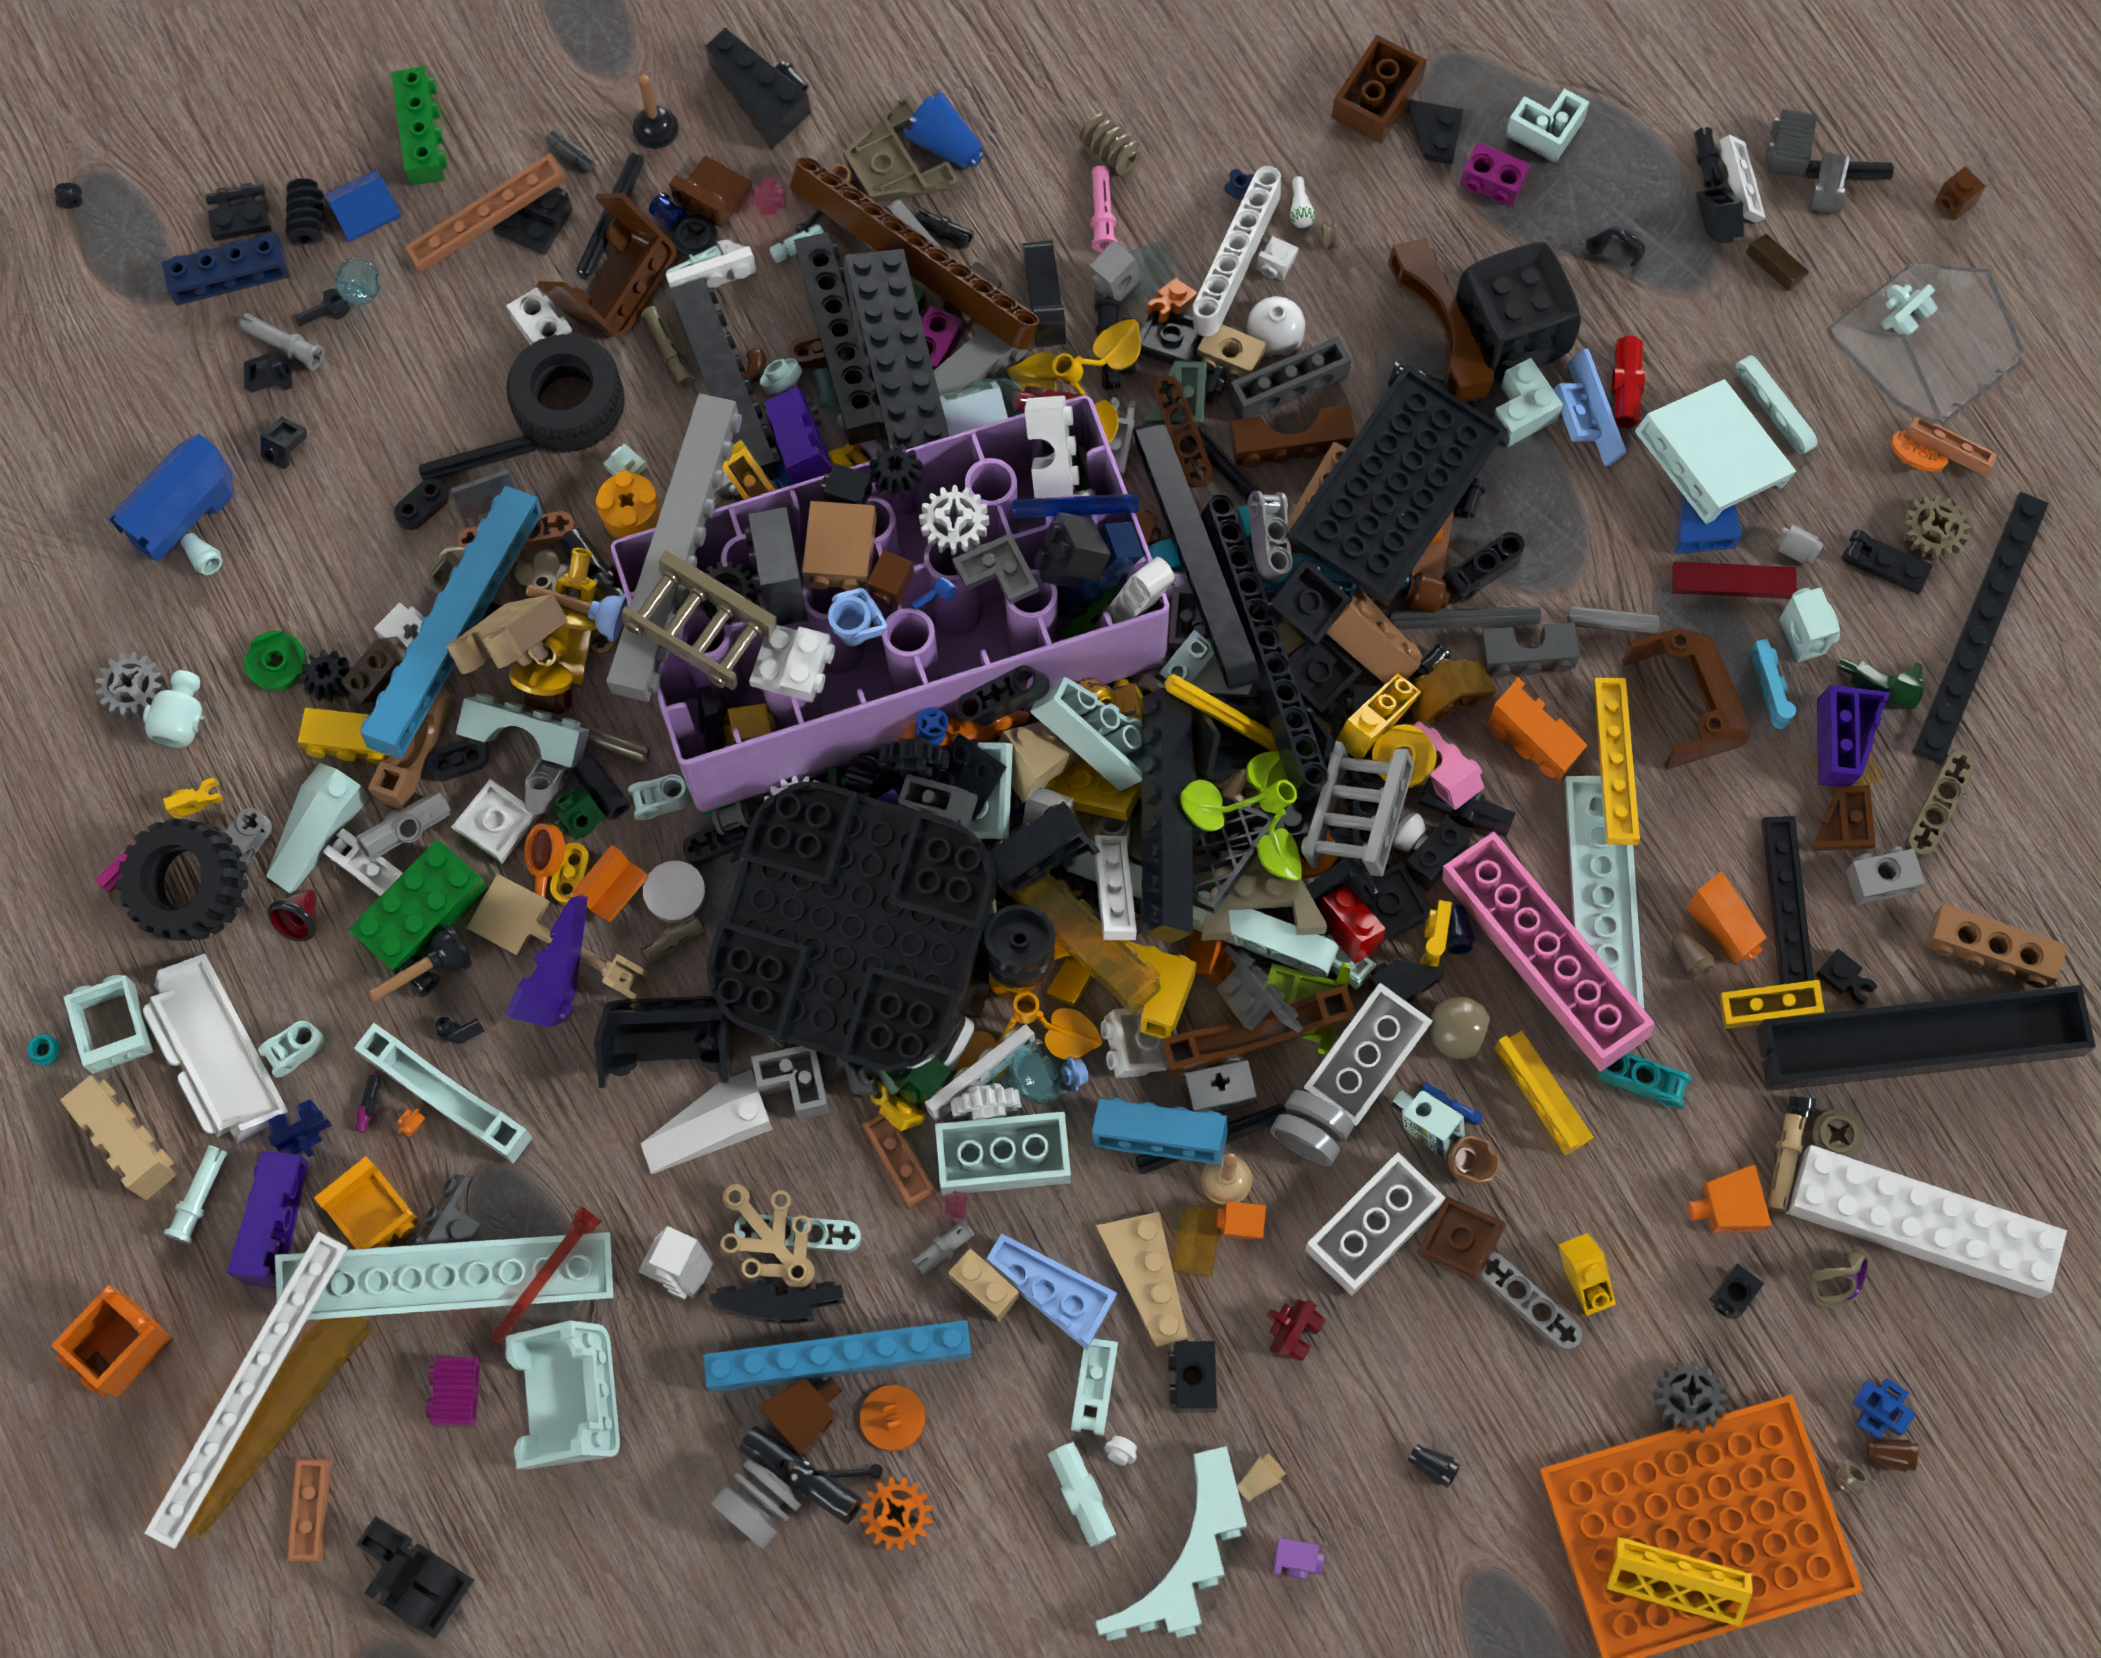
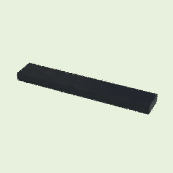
[1761,816,1814,985]

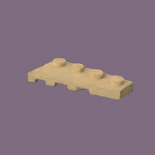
[1096,1212,1188,1348]

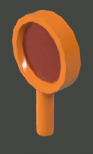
[524,823,565,912]

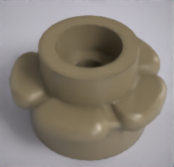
[1836,1463,1868,1494]

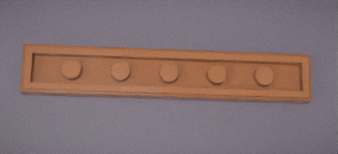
[404,153,567,273]

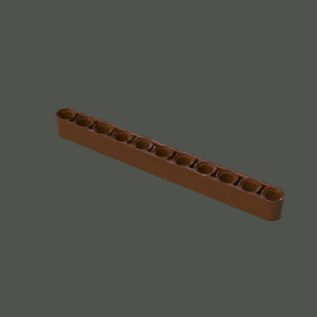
[790,157,1039,350]

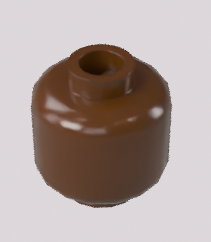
[1402,572,1450,614]

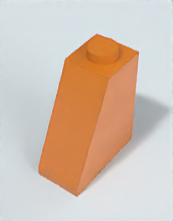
[1686,872,1767,965]

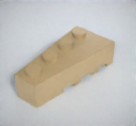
[60,1075,177,1200]

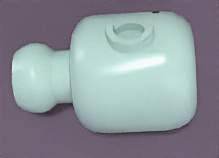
[143,670,203,748]

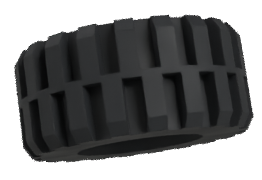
[117,818,248,941]

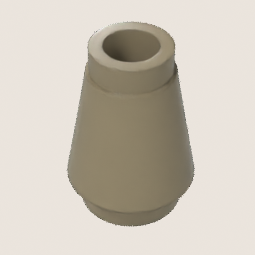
[1672,931,1716,980]

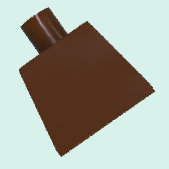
[759,1376,843,1458]

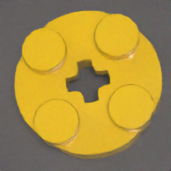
[1372,724,1437,788]

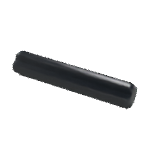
[1806,160,1894,180]

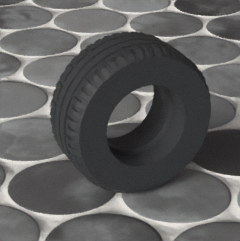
[506,334,625,453]

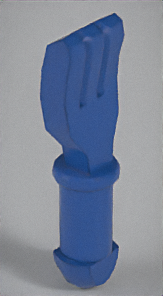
[1417,1082,1483,1125]

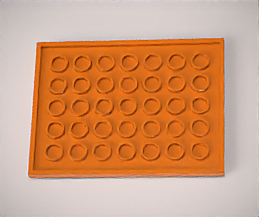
[1538,1394,1864,1658]

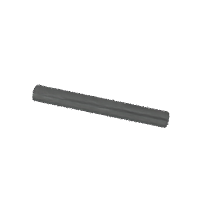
[1389,606,1542,629]

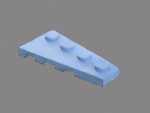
[986,1233,1117,1350]

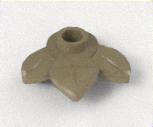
[515,549,570,592]

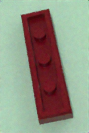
[1672,561,1797,599]

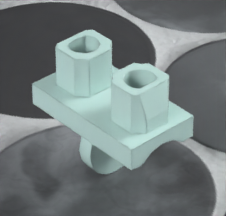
[1880,284,1938,338]
[1159,630,1214,683]

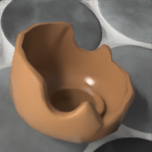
[1448,1135,1500,1185]

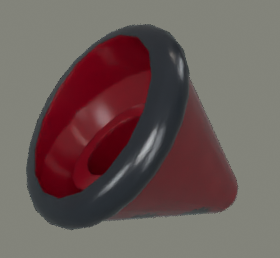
[267,890,317,942]

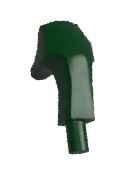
[1837,657,1925,709]

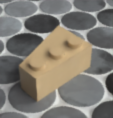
[998,722,1082,802]

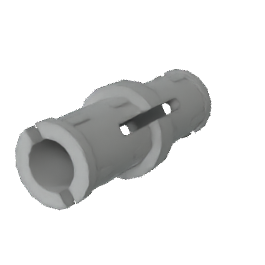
[912,1219,975,1277]

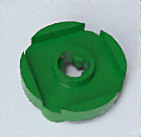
[243,630,307,693]

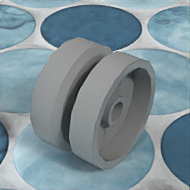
[1270,1090,1354,1166]

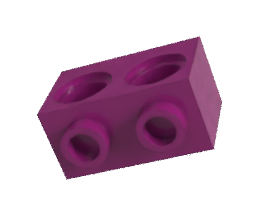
[1460,142,1531,207]
[920,305,964,371]

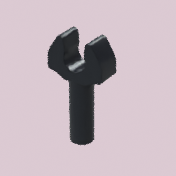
[294,289,351,327]

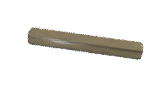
[538,709,650,762]

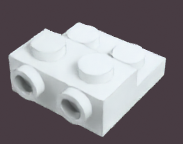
[749,625,835,703]
[1100,1007,1177,1078]

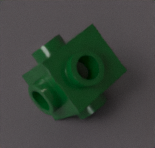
[550,786,606,840]

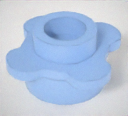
[1061,1056,1088,1092]

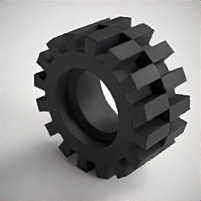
[700,561,758,625]

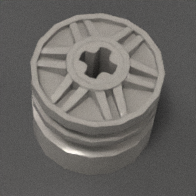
[710,1459,801,1550]

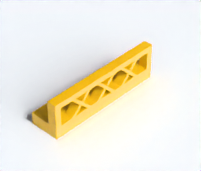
[1494,1030,1594,1156]
[1607,1537,1752,1626]

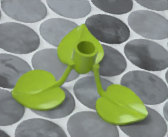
[1180,751,1302,881]

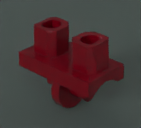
[1267,1299,1326,1361]

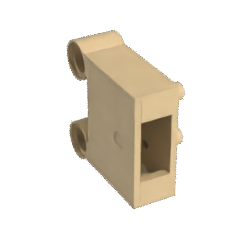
[446,594,568,674]

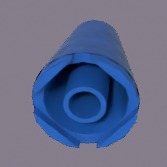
[903,90,984,169]

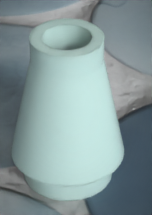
[180,533,222,575]

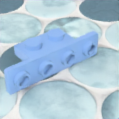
[1553,349,1626,466]

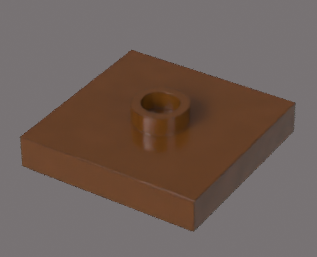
[1417,1196,1506,1282]

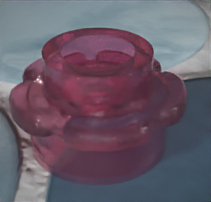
[945,1191,967,1221]

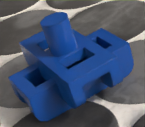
[1852,1378,1916,1440]

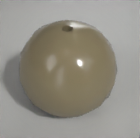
[1428,996,1490,1060]

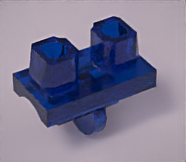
[268,1099,332,1158]

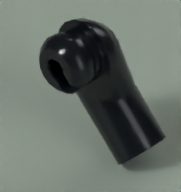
[435,1017,485,1044]

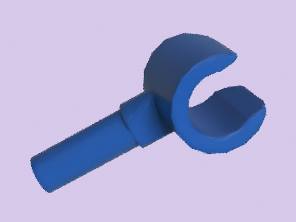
[911,577,957,610]

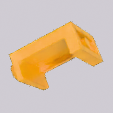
[314,1156,419,1249]

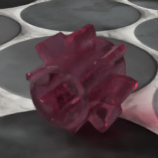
[754,178,786,215]

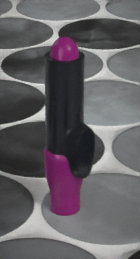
[355,1071,381,1133]

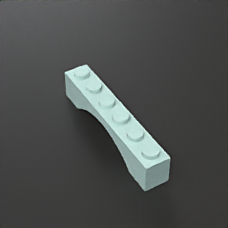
[354,1023,533,1164]

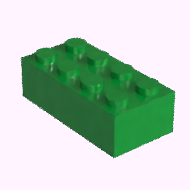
[348,838,489,975]

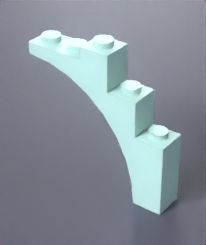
[1096,1446,1247,1641]

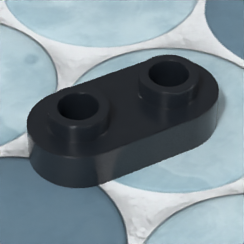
[394,478,449,530]
[426,738,489,781]

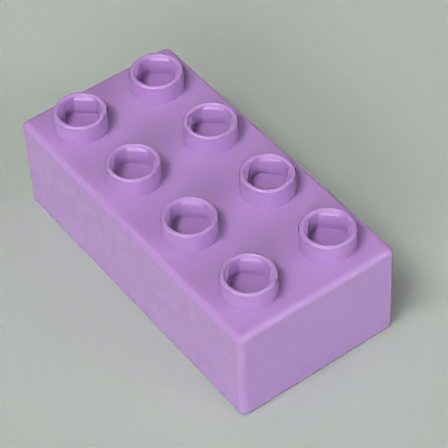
[611,395,1169,812]

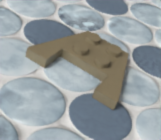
[843,95,960,202]
[1201,850,1327,941]

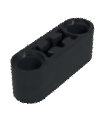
[956,665,1050,727]

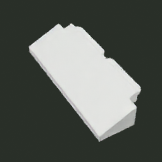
[143,954,288,1144]

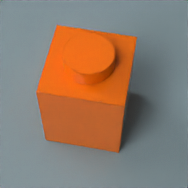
[1216,1201,1266,1241]

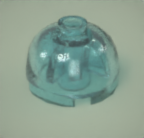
[1008,1038,1067,1105]

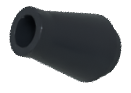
[1408,1444,1460,1488]

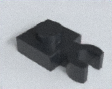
[1816,948,1877,1005]

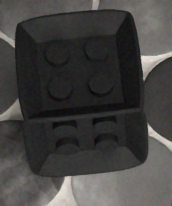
[1456,242,1581,380]

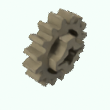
[1901,495,1971,561]

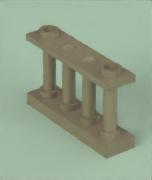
[621,549,776,690]

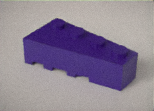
[227,1151,308,1288]

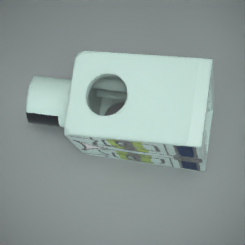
[1391,1090,1465,1161]

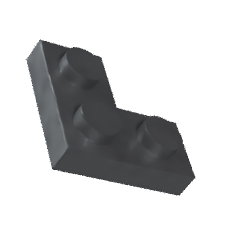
[953,533,1039,604]

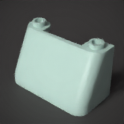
[506,1321,620,1470]

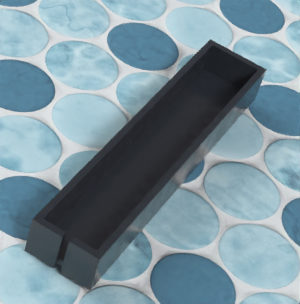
[1756,985,2096,1091]

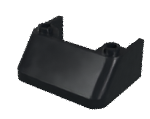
[594,996,732,1088]

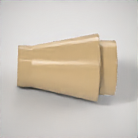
[1237,1453,1286,1502]

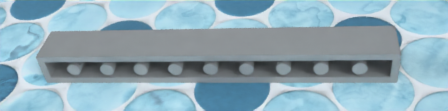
[606,393,742,702]

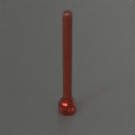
[491,1206,601,1343]

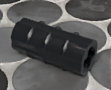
[572,755,631,820]

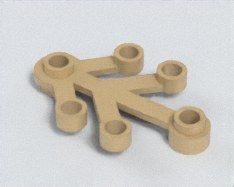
[721,1184,815,1288]

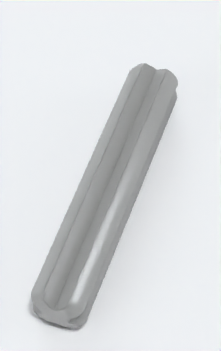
[1568,606,1659,633]

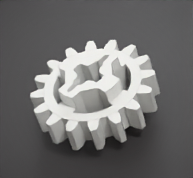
[919,485,989,555]
[950,1083,1021,1121]

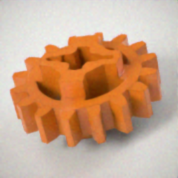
[860,1477,933,1552]

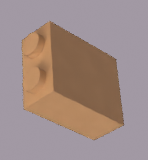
[802,501,877,591]

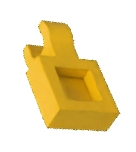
[163,778,223,819]
[870,1080,926,1131]

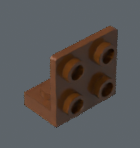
[669,156,753,228]

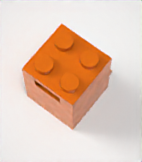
[51,1285,173,1398]

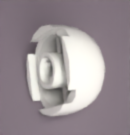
[1246,296,1306,357]

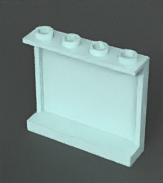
[1635,379,1796,524]

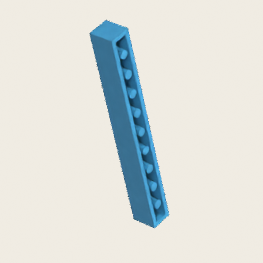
[361,485,542,760]

